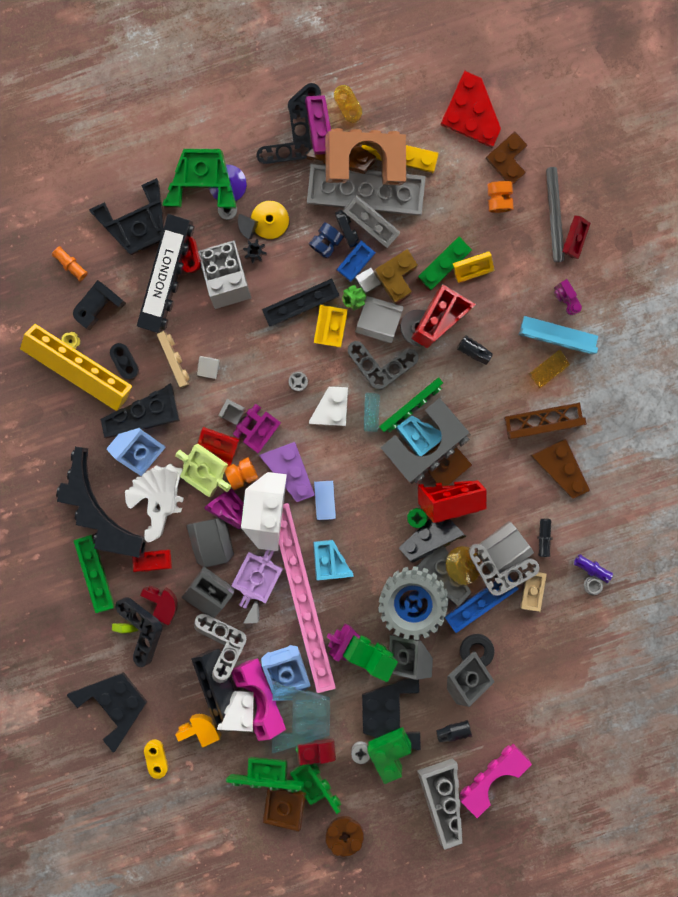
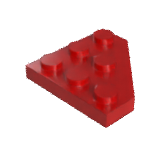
[440,70,501,148]

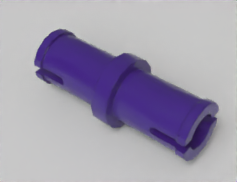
[574,554,613,583]

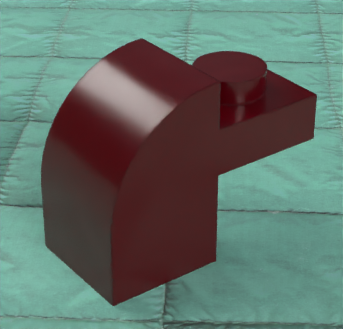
[140,586,178,625]
[297,738,336,765]

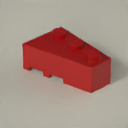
[411,285,476,349]
[418,480,487,523]

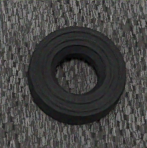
[460,634,495,667]

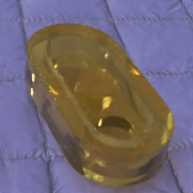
[334,85,362,123]

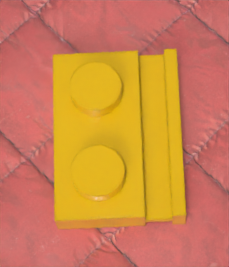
[314,305,348,348]

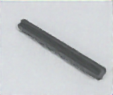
[546,167,565,263]

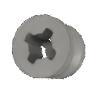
[289,372,308,391]
[351,741,370,764]

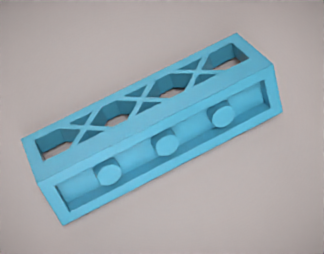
[519,316,599,355]

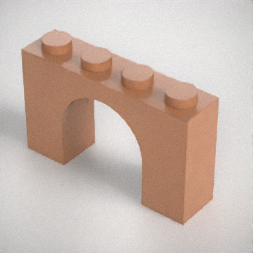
[325,128,406,185]

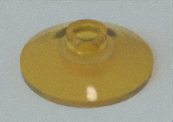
[446,546,480,585]

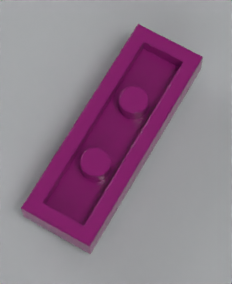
[305,95,331,155]

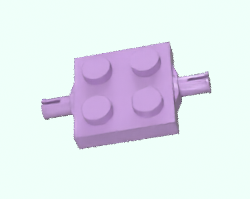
[232,550,283,608]

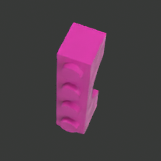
[231,658,286,741]
[459,744,532,818]

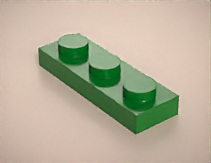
[418,236,472,291]

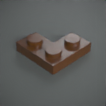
[486,131,528,185]

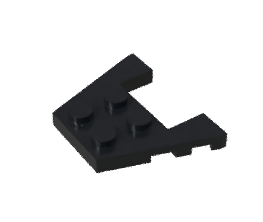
[89,178,164,255]
[67,672,147,753]
[362,678,421,750]

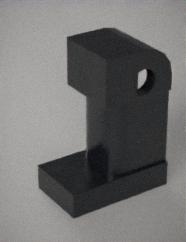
[73,280,126,330]

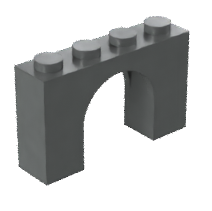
[380,398,471,484]

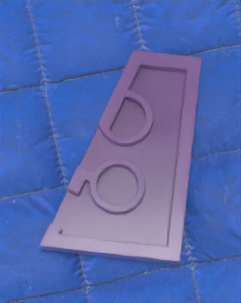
[259,442,315,502]

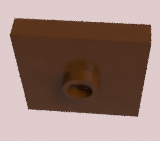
[424,441,472,486]
[263,787,306,832]

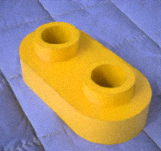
[144,739,168,779]

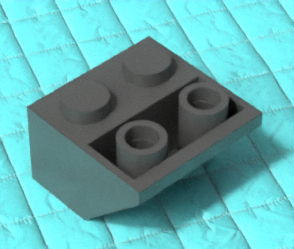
[181,567,235,618]

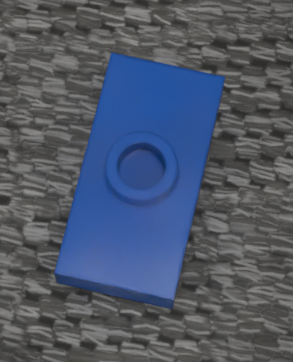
[336,240,376,282]

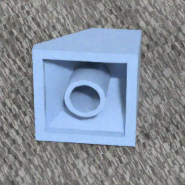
[107,428,166,476]

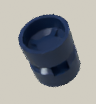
[308,222,344,259]

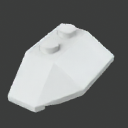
[241,472,287,551]

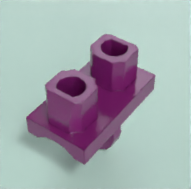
[327,623,360,662]

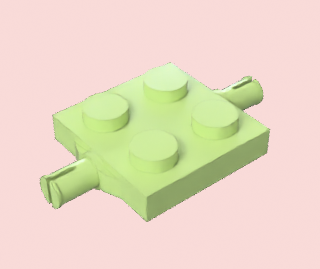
[175,444,231,497]

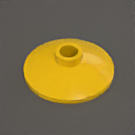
[251,201,289,239]

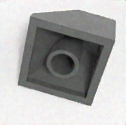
[389,635,433,680]
[447,652,495,707]

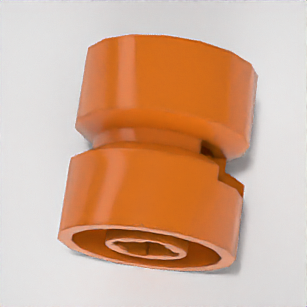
[488,181,514,213]
[225,457,259,490]

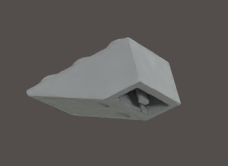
[198,240,251,309]

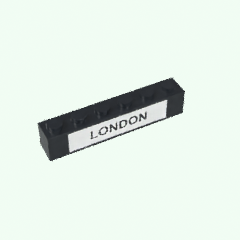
[137,214,195,333]

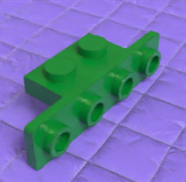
[290,745,342,814]
[226,757,305,792]

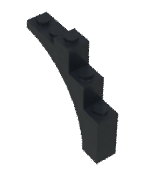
[56,446,147,558]

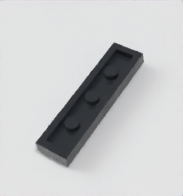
[262,278,340,327]

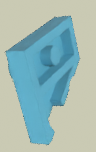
[396,415,442,456]
[313,540,354,580]

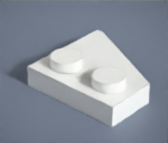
[309,387,348,426]
[217,691,254,732]

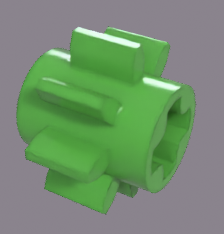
[342,285,366,311]

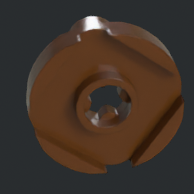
[326,816,364,856]

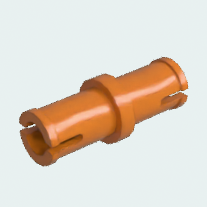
[52,246,88,281]

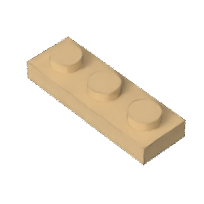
[157,331,190,388]

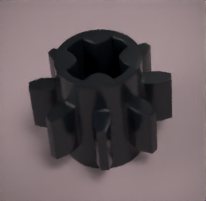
[243,239,267,264]

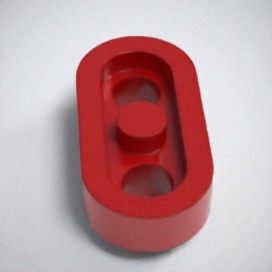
[182,237,201,273]

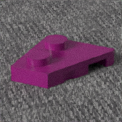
[204,487,244,529]

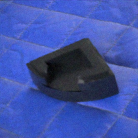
[238,214,258,239]

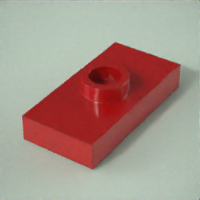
[132,550,172,572]

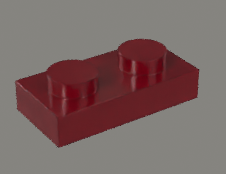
[562,215,591,259]

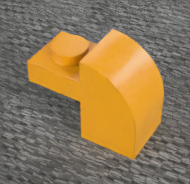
[175,714,222,748]

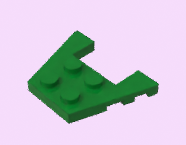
[162,149,236,209]

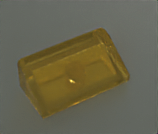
[528,349,570,388]

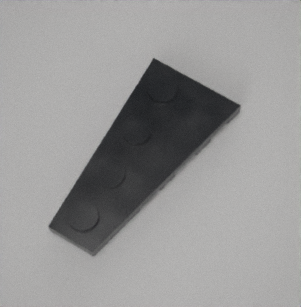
[100,383,180,439]

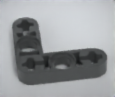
[348,341,419,389]

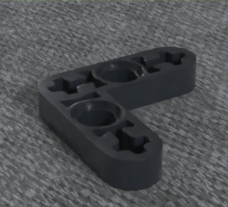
[256,102,312,164]
[116,597,162,667]

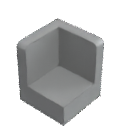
[218,399,246,425]

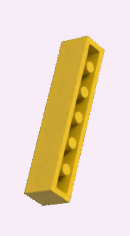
[20,324,132,411]

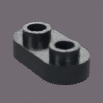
[288,83,321,117]
[335,210,359,248]
[110,343,139,380]

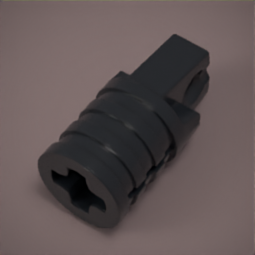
[457,335,493,365]
[436,720,472,742]

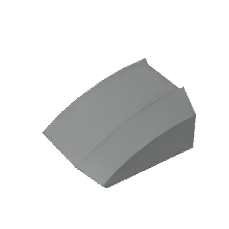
[478,521,534,575]

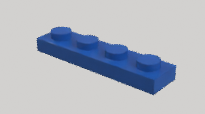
[445,575,518,633]

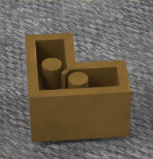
[374,249,418,304]

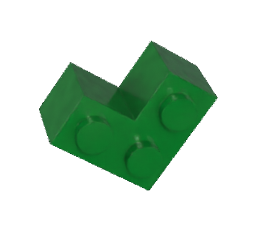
[343,635,398,682]
[367,727,411,784]

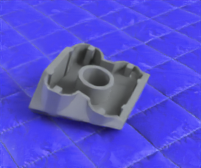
[355,296,403,343]

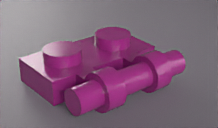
[554,279,582,316]
[233,403,281,453]

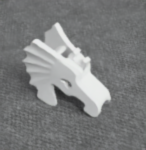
[125,464,184,542]

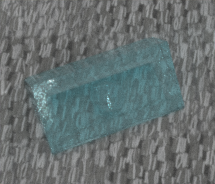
[364,393,380,432]

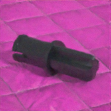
[537,518,553,557]

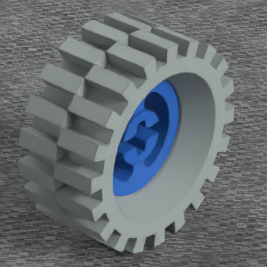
[379,566,448,640]

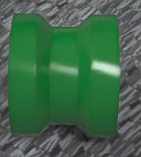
[407,508,427,528]

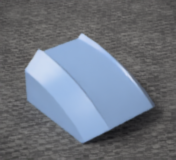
[261,645,311,698]

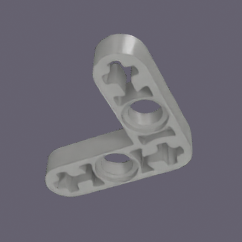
[469,544,539,595]
[194,614,247,683]

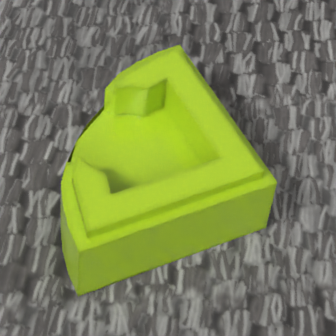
[112,623,138,633]

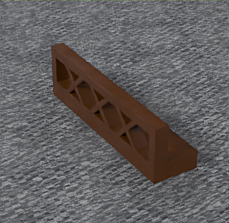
[504,402,587,439]

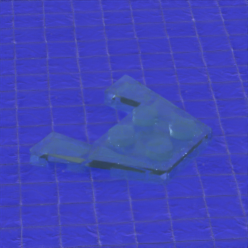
[272,681,330,753]

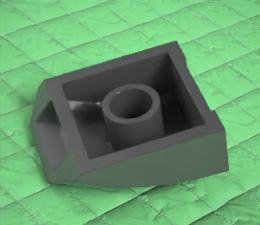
[187,517,234,567]

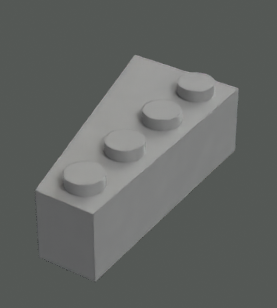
[417,758,462,850]

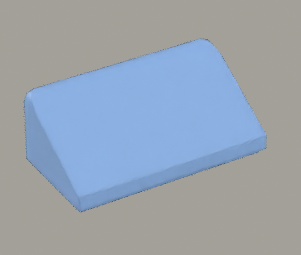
[314,480,336,520]

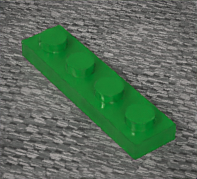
[379,377,443,433]
[73,534,115,614]

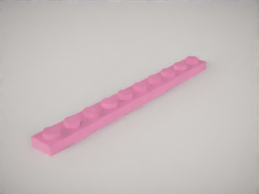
[279,503,336,693]

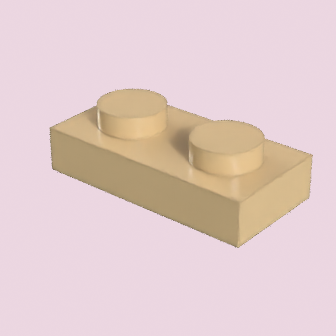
[520,571,547,612]

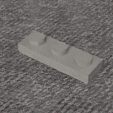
[343,195,400,248]

